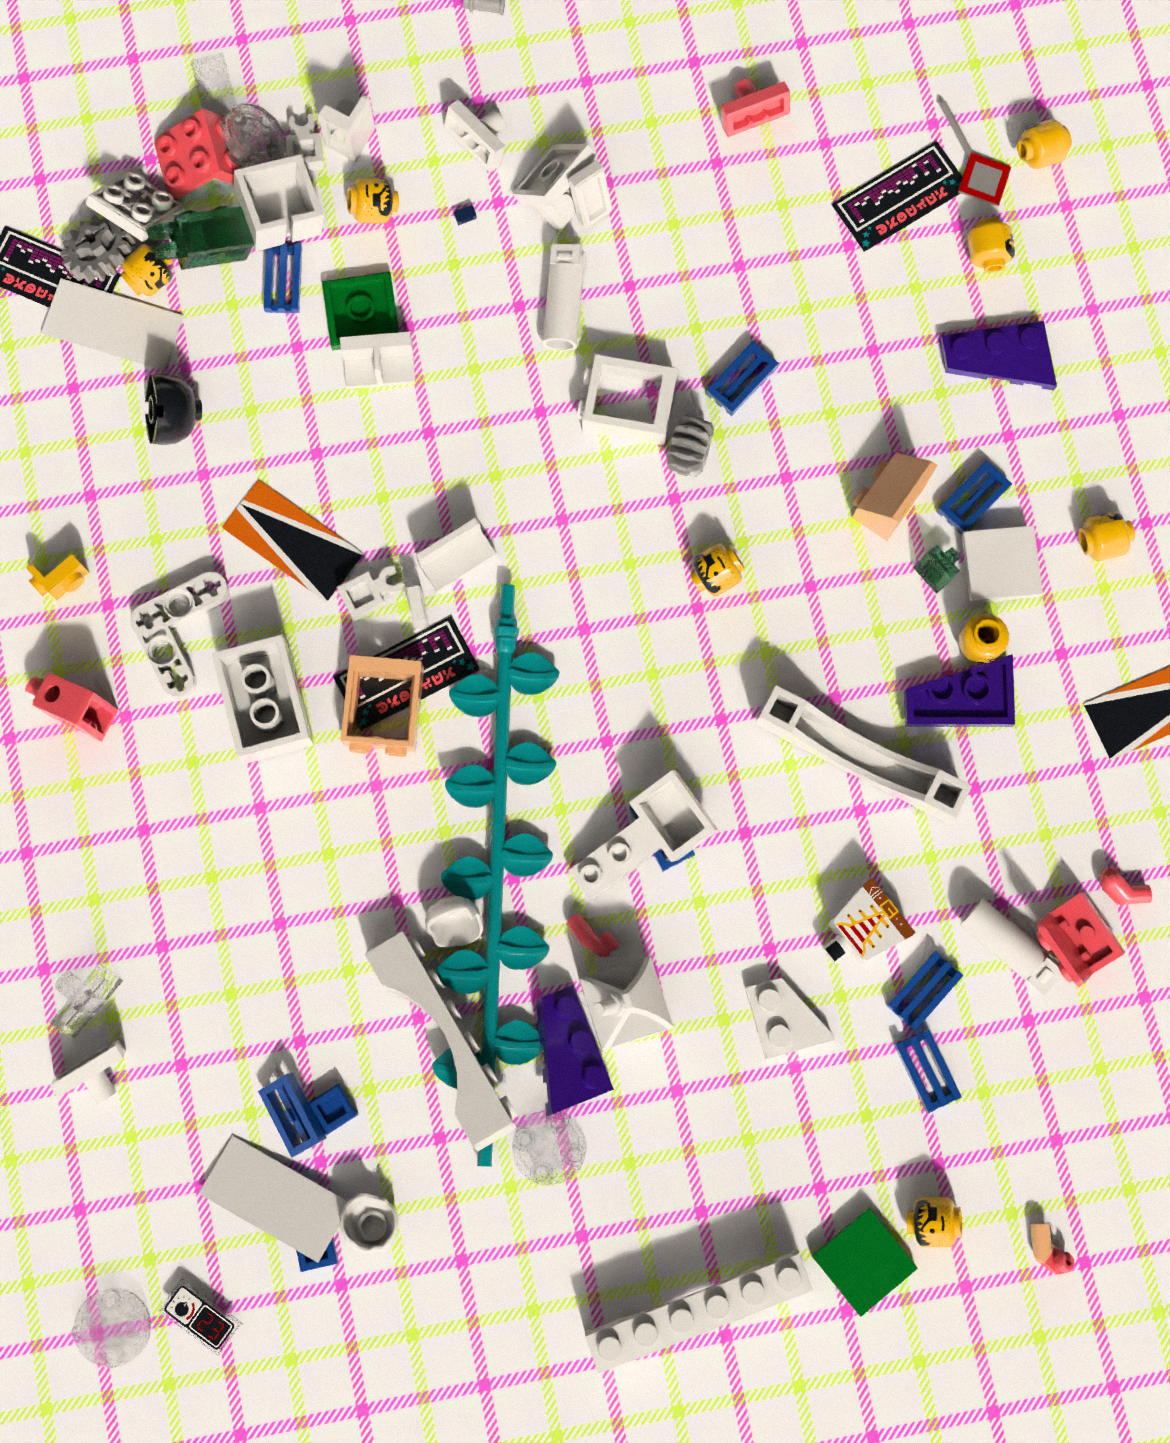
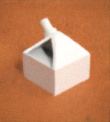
[580,956,674,1052]

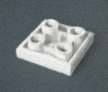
[86,171,185,242]
[961,525,1043,603]

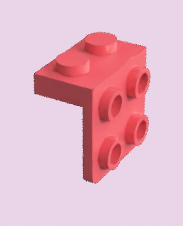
[154,108,244,200]
[1036,891,1125,987]

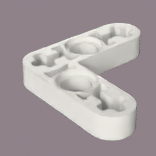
[130,572,230,701]

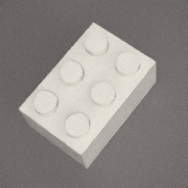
[211,634,314,764]

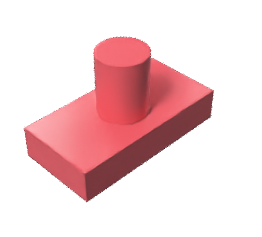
[721,78,790,137]

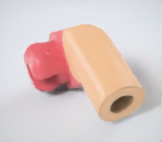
[1030,1223,1074,1274]

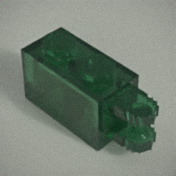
[146,206,254,270]

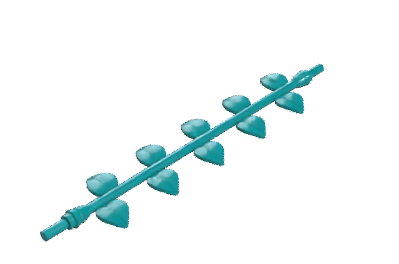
[432,584,560,1167]

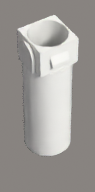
[542,244,586,351]
[959,898,1062,996]

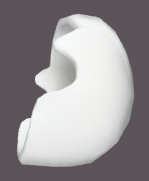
[425,896,483,948]
[340,1193,398,1253]

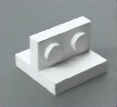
[512,144,597,230]

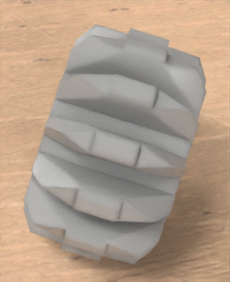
[667,415,714,477]

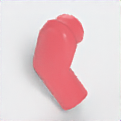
[1100,868,1152,905]
[566,913,618,957]

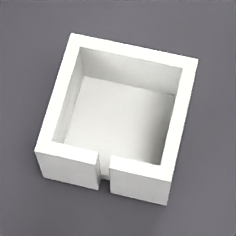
[234,154,324,251]

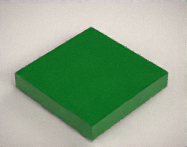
[322,272,399,351]
[811,1208,918,1317]

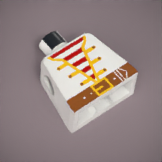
[822,878,916,965]

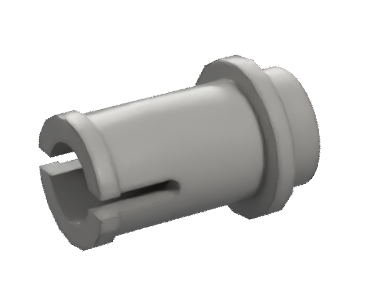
[463,0,505,15]

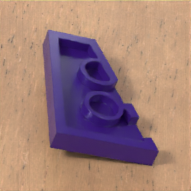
[939,321,1057,391]
[904,654,1015,727]
[536,986,614,1117]

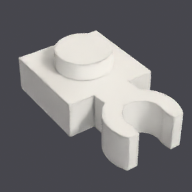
[286,114,324,171]
[337,566,405,621]

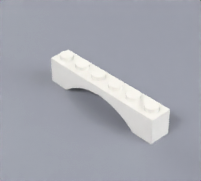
[756,685,972,824]
[364,931,518,1151]
[585,1251,814,1374]

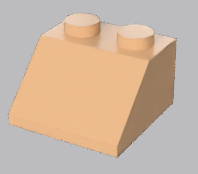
[852,452,938,541]

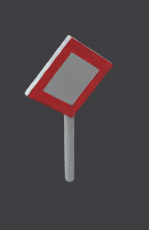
[940,101,1011,207]

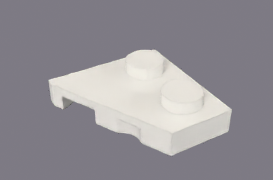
[745,978,835,1060]

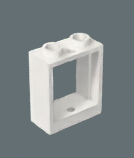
[577,354,678,446]

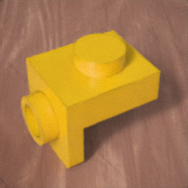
[26,554,89,601]

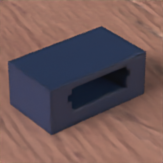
[453,205,477,226]

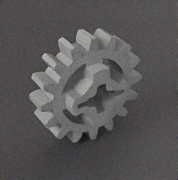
[60,215,136,283]

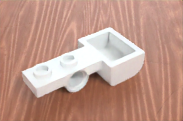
[568,770,718,900]

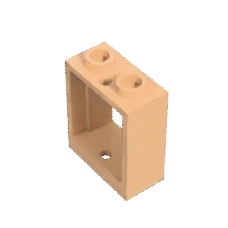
[340,655,424,757]

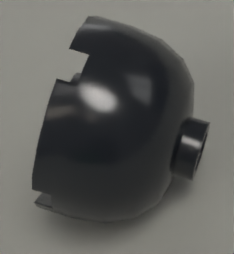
[145,374,202,445]

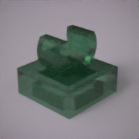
[913,545,962,594]

